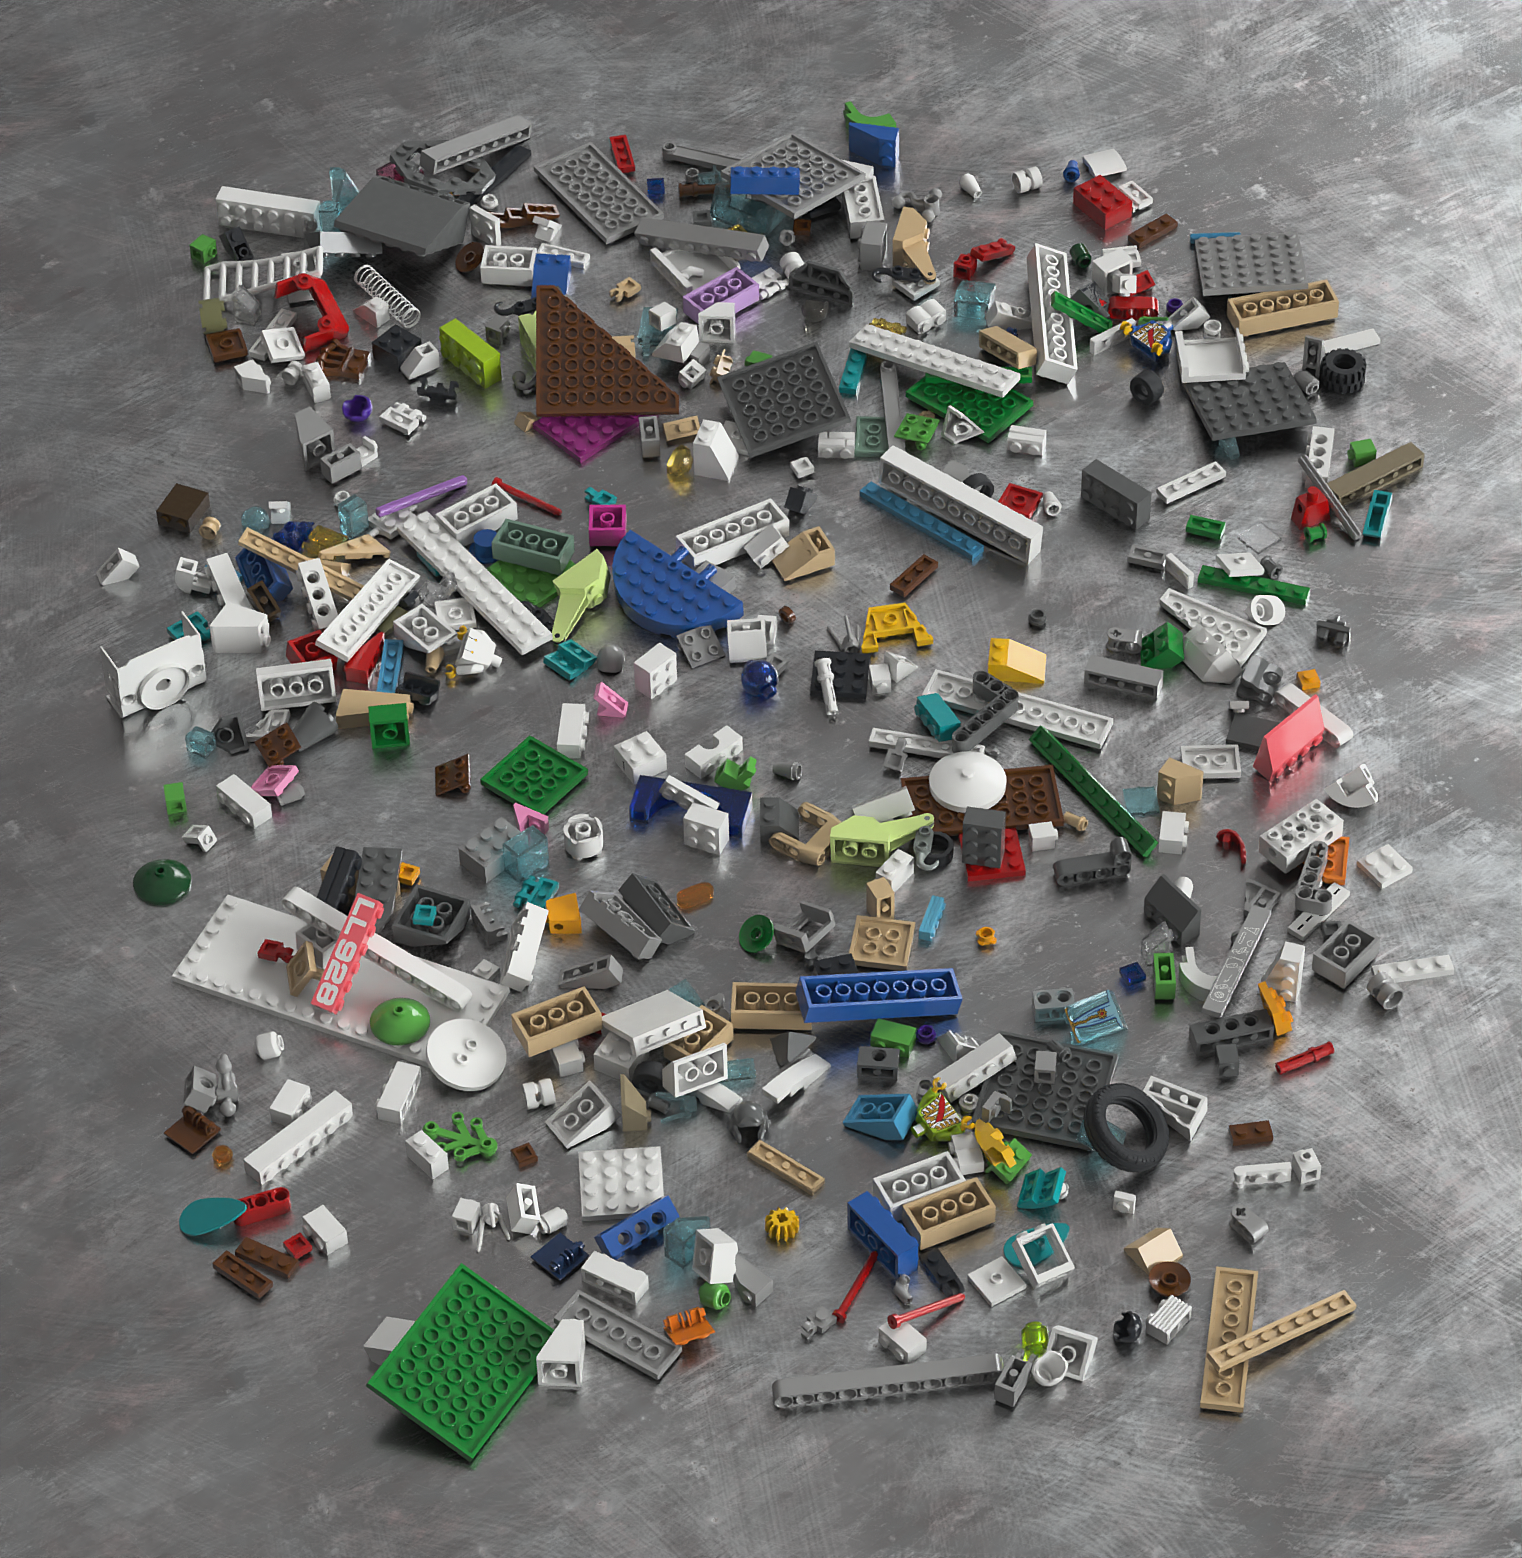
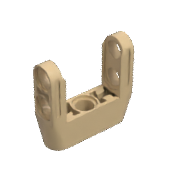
[769,802,841,866]

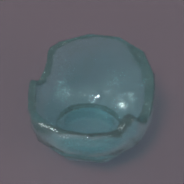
[241,506,271,532]

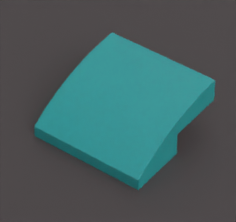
[543,639,597,681]
[1017,1167,1066,1209]

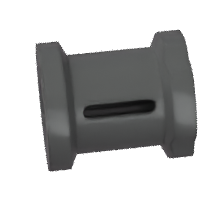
[1259,555,1283,579]

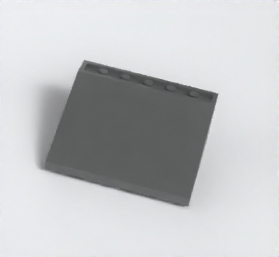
[334,175,470,257]

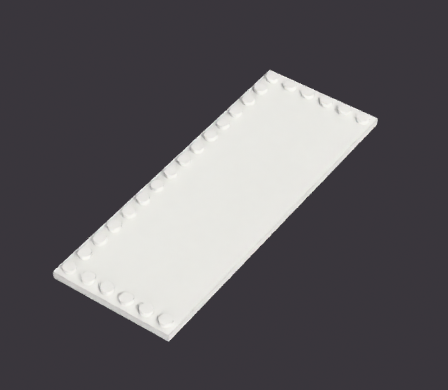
[172,895,510,1068]

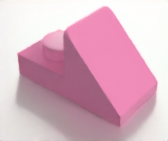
[594,682,628,718]
[513,803,549,834]

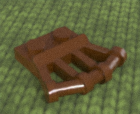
[315,338,371,380]

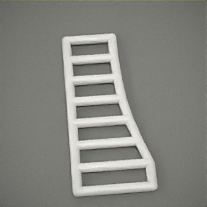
[203,246,323,303]

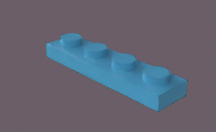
[376,639,404,693]

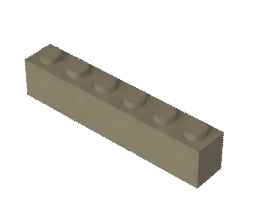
[1327,442,1425,507]

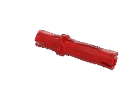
[1275,1041,1335,1075]

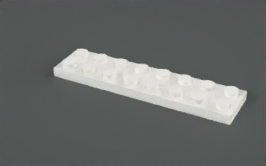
[315,559,420,662]

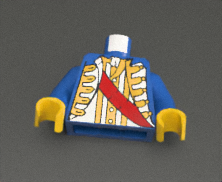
[1119,320,1174,362]

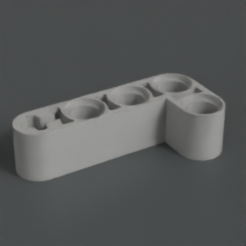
[1295,841,1332,916]

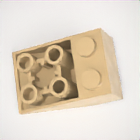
[771,526,835,581]

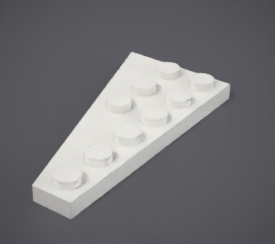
[1159,588,1267,667]

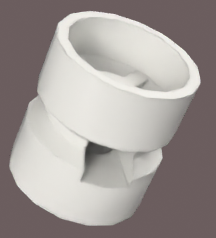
[1012,166,1043,194]
[780,252,804,280]
[522,1078,555,1110]

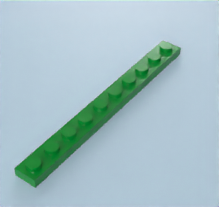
[1028,725,1159,857]

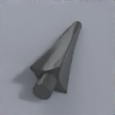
[804,930,818,971]

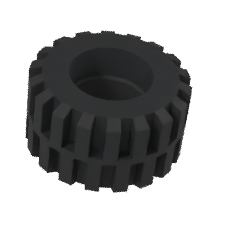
[1321,348,1367,394]

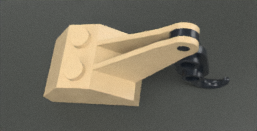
[872,207,936,285]

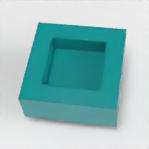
[413,904,437,926]

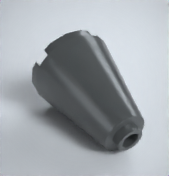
[292,702,339,753]

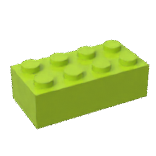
[439,318,502,389]

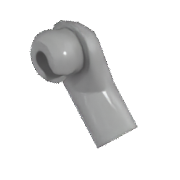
[894,1274,913,1305]

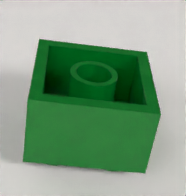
[368,703,410,749]

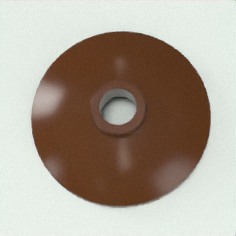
[455,242,484,272]
[1149,1261,1191,1297]

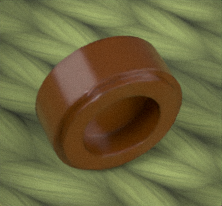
[779,606,796,624]

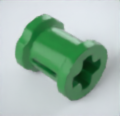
[1304,523,1327,543]

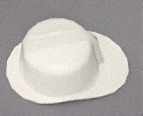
[1244,595,1285,625]

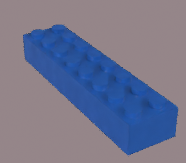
[795,968,962,1023]

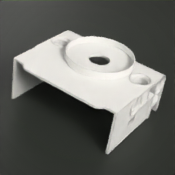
[100,611,207,718]

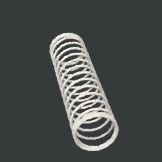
[354,265,421,328]

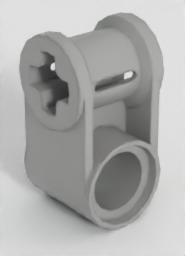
[1106,627,1143,654]
[1229,1204,1269,1244]

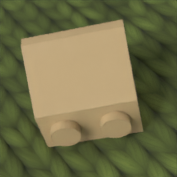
[1157,757,1204,805]

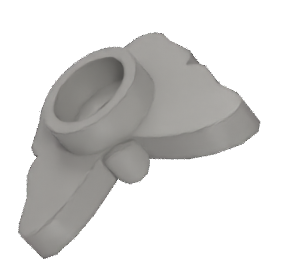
[699,993,731,1022]

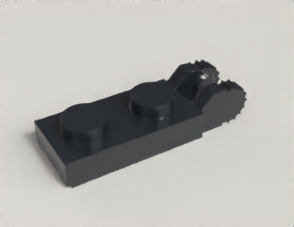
[919,1247,965,1297]

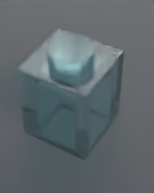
[185,726,216,758]

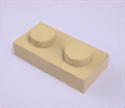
[662,416,700,441]

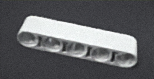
[1274,683,1353,748]

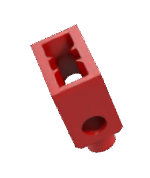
[1291,486,1330,530]

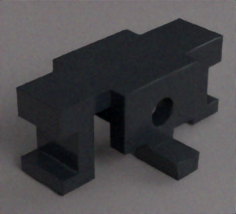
[417,377,459,400]

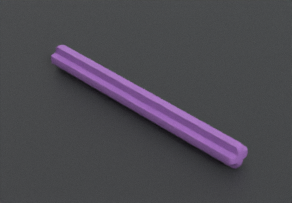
[375,475,467,518]

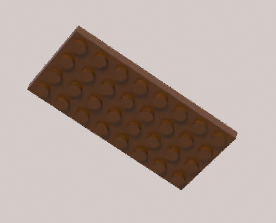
[900,765,1064,840]

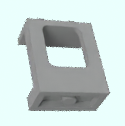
[774,901,836,953]

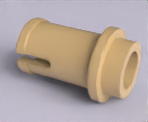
[1063,811,1088,831]

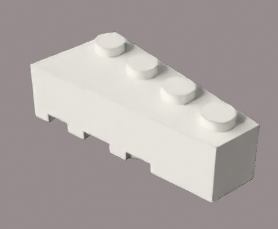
[500,902,548,992]

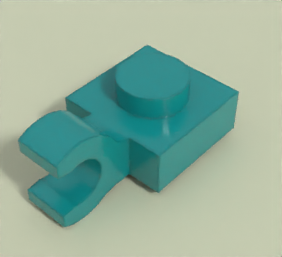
[584,487,617,505]

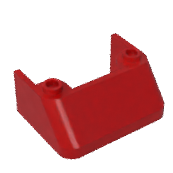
[274,273,349,353]

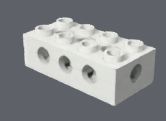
[841,176,884,239]
[1259,799,1344,874]

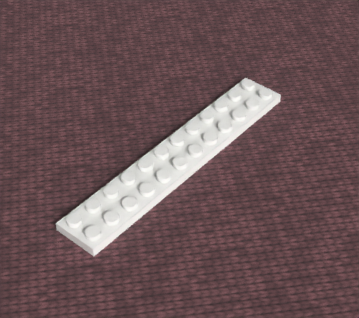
[397,511,553,655]

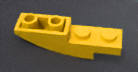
[975,1118,1017,1168]

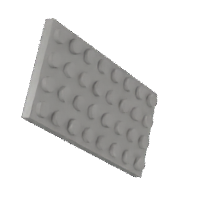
[534,142,664,244]

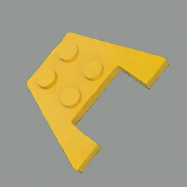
[861,603,934,653]

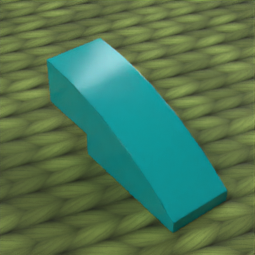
[1362,489,1392,538]

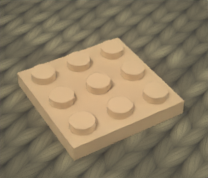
[849,915,916,971]

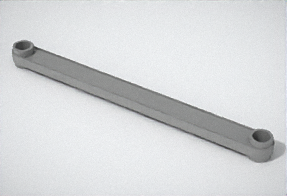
[662,142,741,170]
[880,360,907,500]

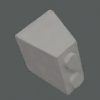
[295,406,335,471]

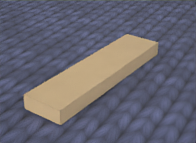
[747,1140,825,1196]

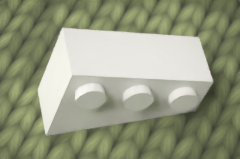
[1143,1076,1208,1142]

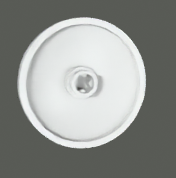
[929,751,1006,813]

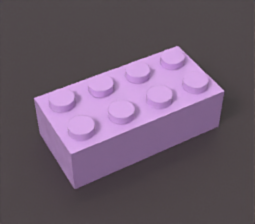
[683,267,759,325]

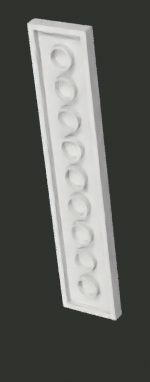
[849,324,1020,398]
[922,669,1113,749]

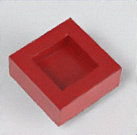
[283,1232,312,1259]

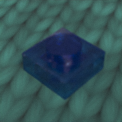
[647,178,665,195]
[1119,962,1146,987]

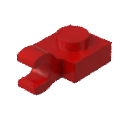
[257,939,294,963]

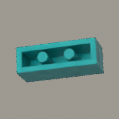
[914,693,961,742]

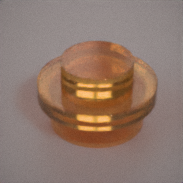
[212,1145,233,1165]

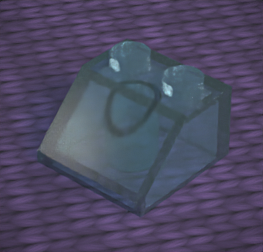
[663,1216,711,1269]

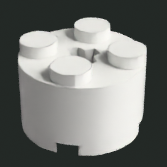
[563,814,603,860]

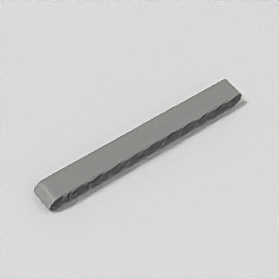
[772,1354,1004,1408]

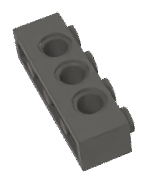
[1189,1009,1274,1056]

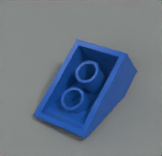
[849,122,899,167]
[531,254,572,299]

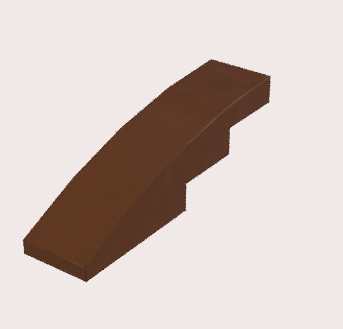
[489,203,560,228]

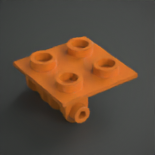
[663,1306,715,1345]

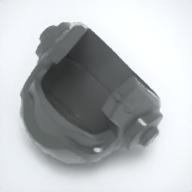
[726,1101,771,1143]

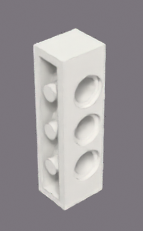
[1302,426,1335,488]
[296,558,338,633]

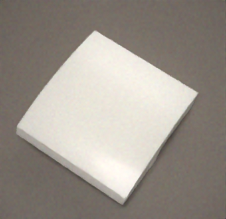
[1082,148,1127,177]

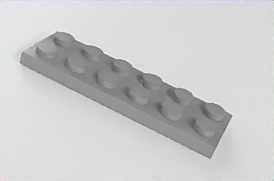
[554,1290,682,1380]

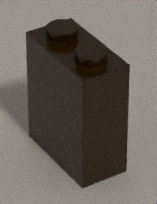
[156,483,210,533]

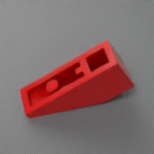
[343,632,385,684]

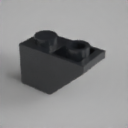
[219,226,254,261]
[784,485,818,514]

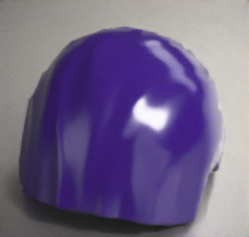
[342,395,373,422]

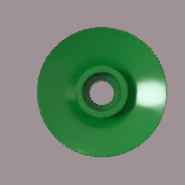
[739,914,774,953]

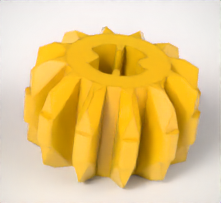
[765,1207,800,1242]

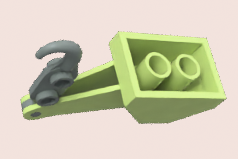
[830,813,939,871]

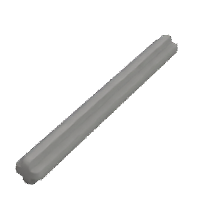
[1298,455,1362,540]

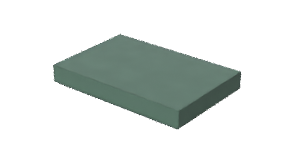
[854,416,888,457]

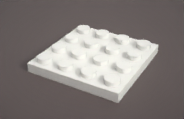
[578,1146,664,1222]

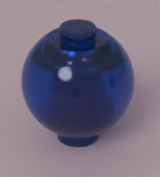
[741,660,778,700]

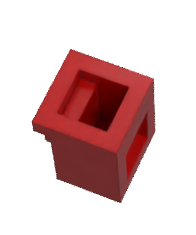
[953,253,977,281]

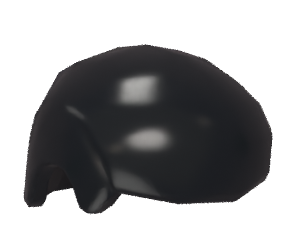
[1113,1311,1142,1343]

